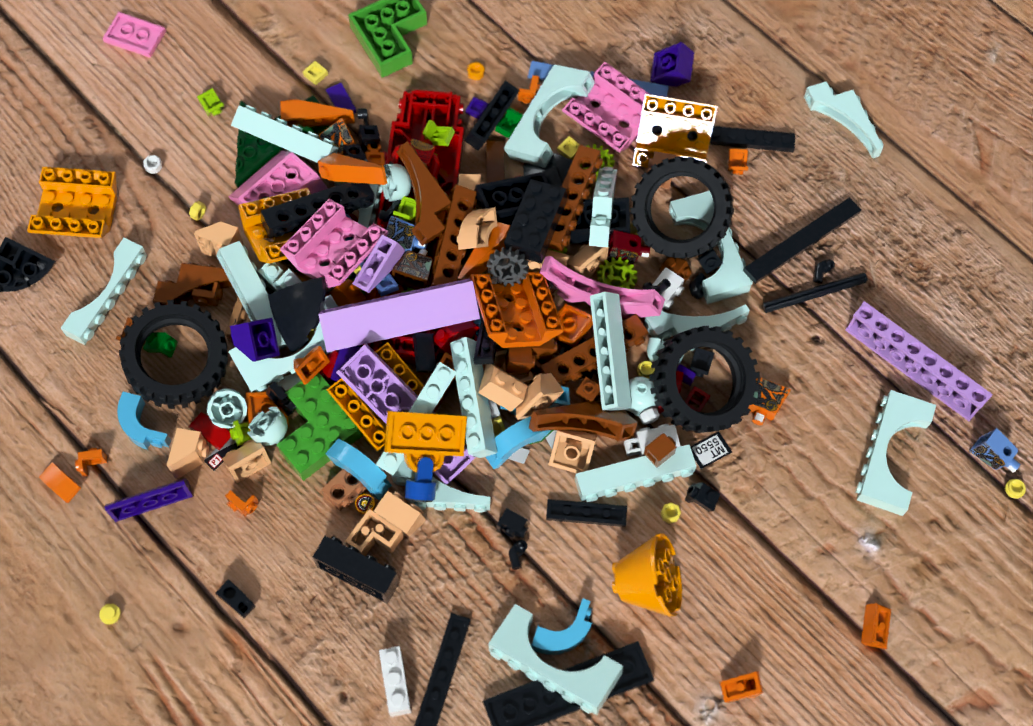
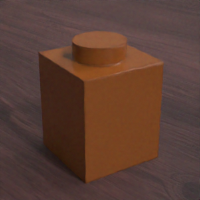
[644,433,677,468]

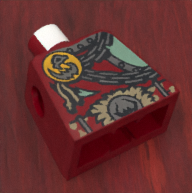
[607,230,650,264]

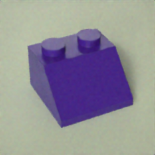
[650,42,694,87]
[230,318,280,362]

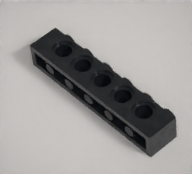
[261,182,374,239]

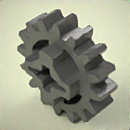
[487,247,529,286]

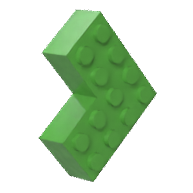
[348,0,427,78]
[277,373,364,481]

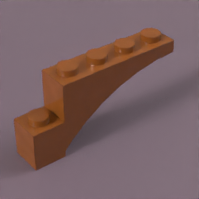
[397,141,452,246]
[153,263,233,306]
[505,294,557,374]
[529,401,638,442]

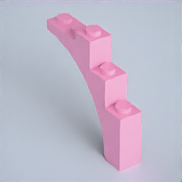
[540,256,665,319]

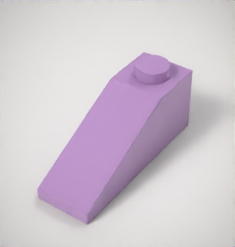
[352,235,405,293]

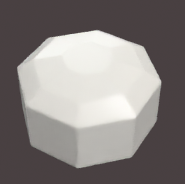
[144,155,162,174]
[639,408,659,424]

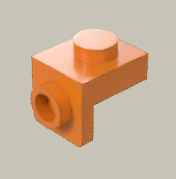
[518,75,542,103]
[728,149,748,175]
[75,448,107,477]
[225,490,259,517]

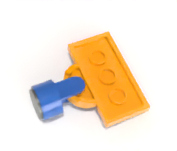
[384,411,467,502]

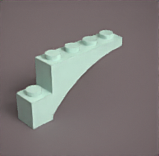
[804,81,883,158]
[589,167,617,247]
[256,262,302,292]
[644,304,750,351]
[392,459,491,512]

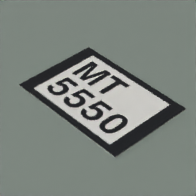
[690,432,732,469]

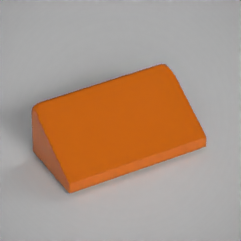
[861,603,891,649]

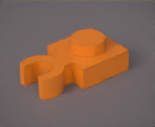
[366,144,385,166]

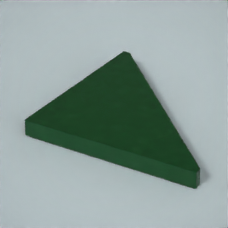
[235,100,282,188]

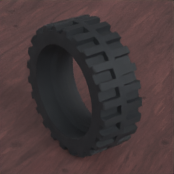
[630,156,734,258]
[119,300,228,409]
[649,326,760,433]

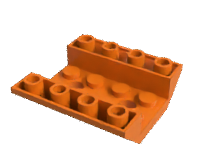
[470,272,564,348]

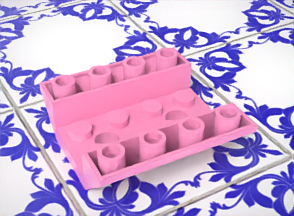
[562,62,649,153]
[229,151,328,209]
[280,199,389,288]

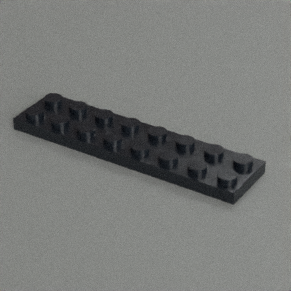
[483,641,654,726]

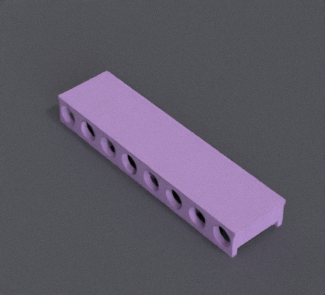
[318,279,480,352]
[845,301,993,421]
[336,343,476,485]

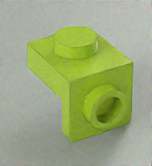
[197,88,224,116]
[423,120,455,146]
[393,196,416,224]
[230,420,253,446]

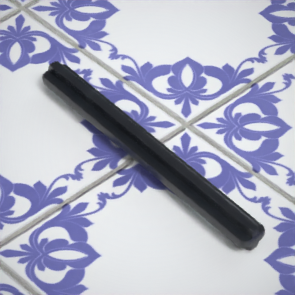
[762,272,868,313]

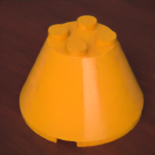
[612,533,682,617]

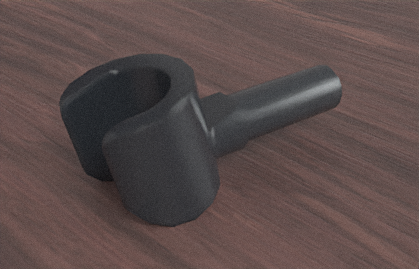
[357,108,369,125]

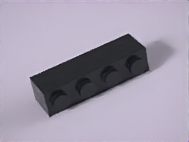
[464,80,520,151]

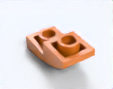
[39,462,81,503]

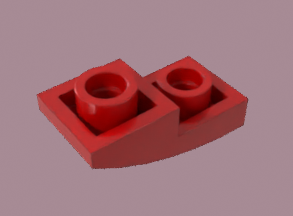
[188,412,231,451]

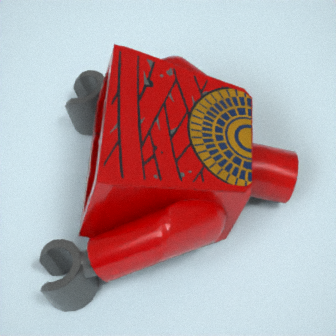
[388,139,440,179]

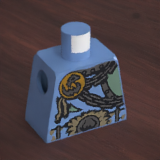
[386,216,428,256]
[969,428,1021,473]

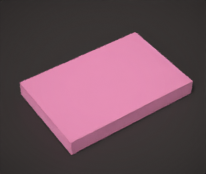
[103,12,166,58]

